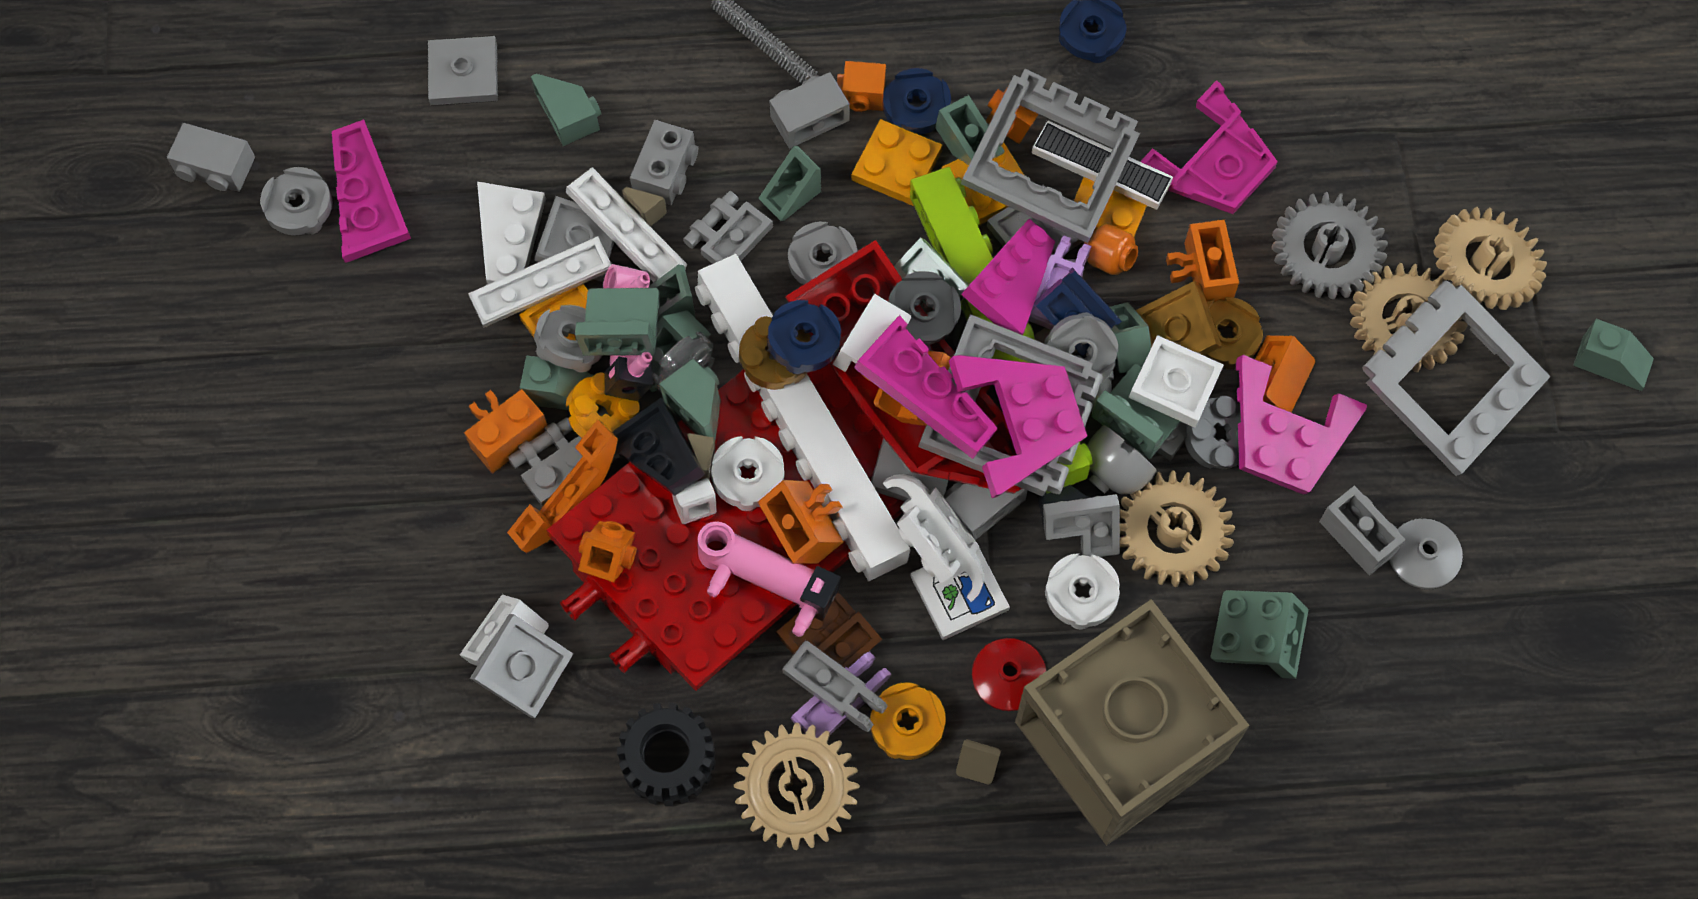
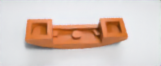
[507,419,618,553]

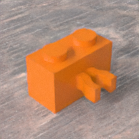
[1166,220,1239,302]
[464,389,548,474]
[758,480,844,564]

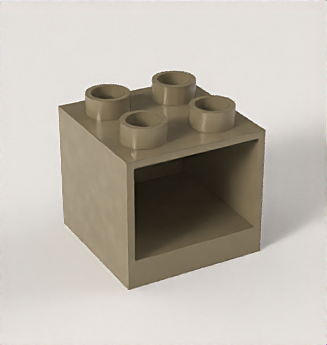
[1015,599,1250,846]

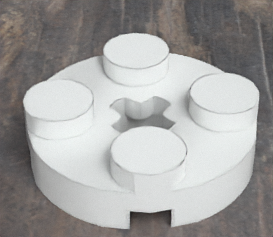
[711,436,785,511]
[1045,554,1120,630]

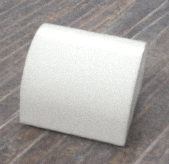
[672,478,717,524]

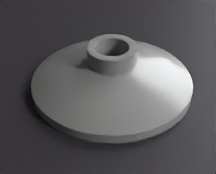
[1389,519,1463,589]

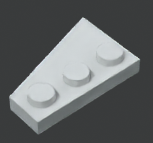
[477,182,546,284]

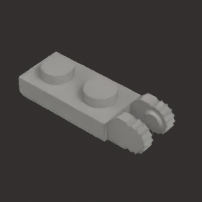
[782,640,888,732]

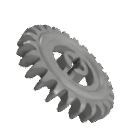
[1271,192,1388,299]

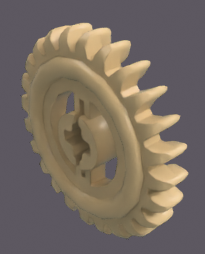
[1433,207,1547,310]
[1350,263,1468,372]
[1120,470,1235,587]
[734,723,860,850]

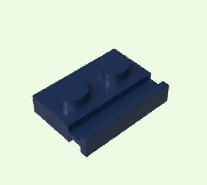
[1034,267,1122,356]

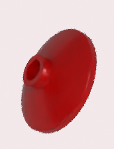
[972,638,1046,711]

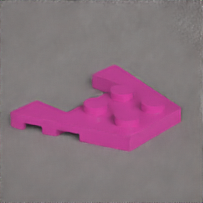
[1140,80,1278,214]
[949,355,1087,498]
[1236,355,1367,495]

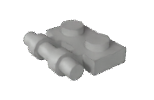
[683,191,773,264]
[507,417,583,507]

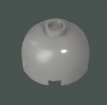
[1087,425,1157,494]

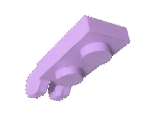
[1028,235,1091,330]
[791,651,891,738]

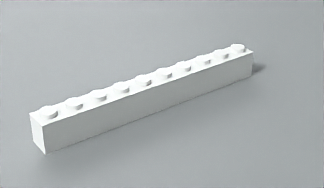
[695,254,910,582]

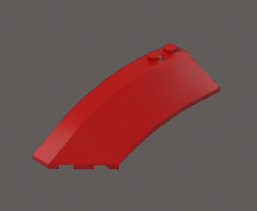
[785,240,1022,494]

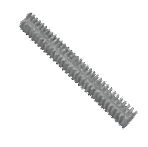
[711,0,818,85]

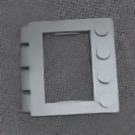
[961,69,1140,243]
[1362,280,1551,476]
[918,314,1103,496]

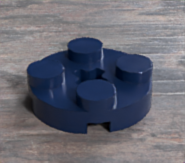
[1059,0,1127,63]
[883,68,951,135]
[767,300,841,374]

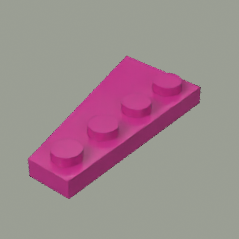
[332,120,411,263]
[961,218,1056,335]
[854,315,997,459]

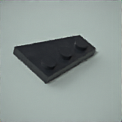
[612,398,705,496]

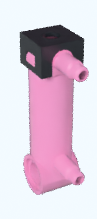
[603,264,653,401]
[698,522,841,637]

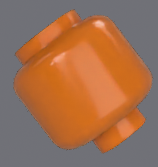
[1084,224,1138,275]

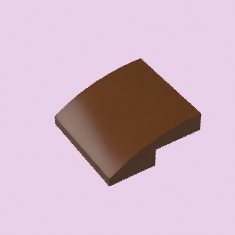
[774,592,882,668]

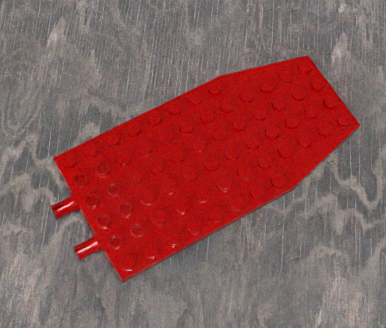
[547,336,991,691]

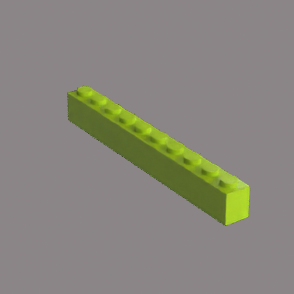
[910,167,1093,493]

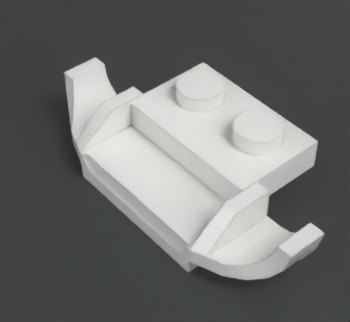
[883,474,984,602]

